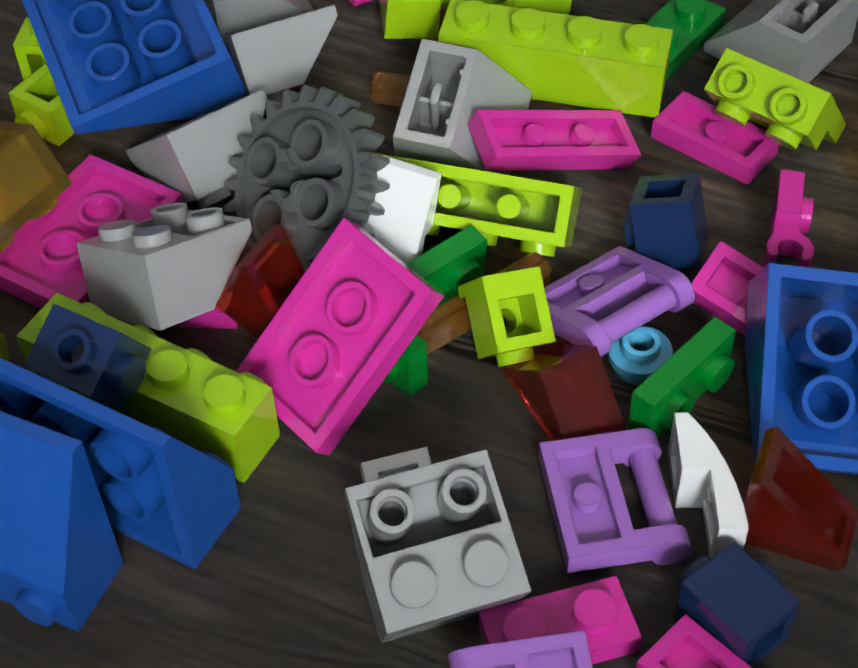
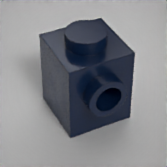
[624,173,708,272]
[23,304,151,410]
[674,542,800,668]

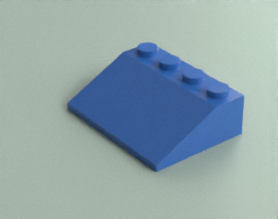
[22,0,248,134]
[745,263,858,475]
[0,358,241,569]
[0,411,123,632]

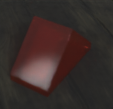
[216,224,305,339]
[504,344,627,441]
[744,427,858,571]

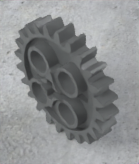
[223,85,390,284]

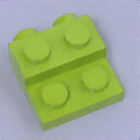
[704,48,846,150]

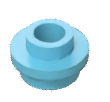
[608,325,673,385]

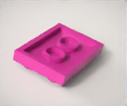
[0,154,184,309]
[236,218,444,455]

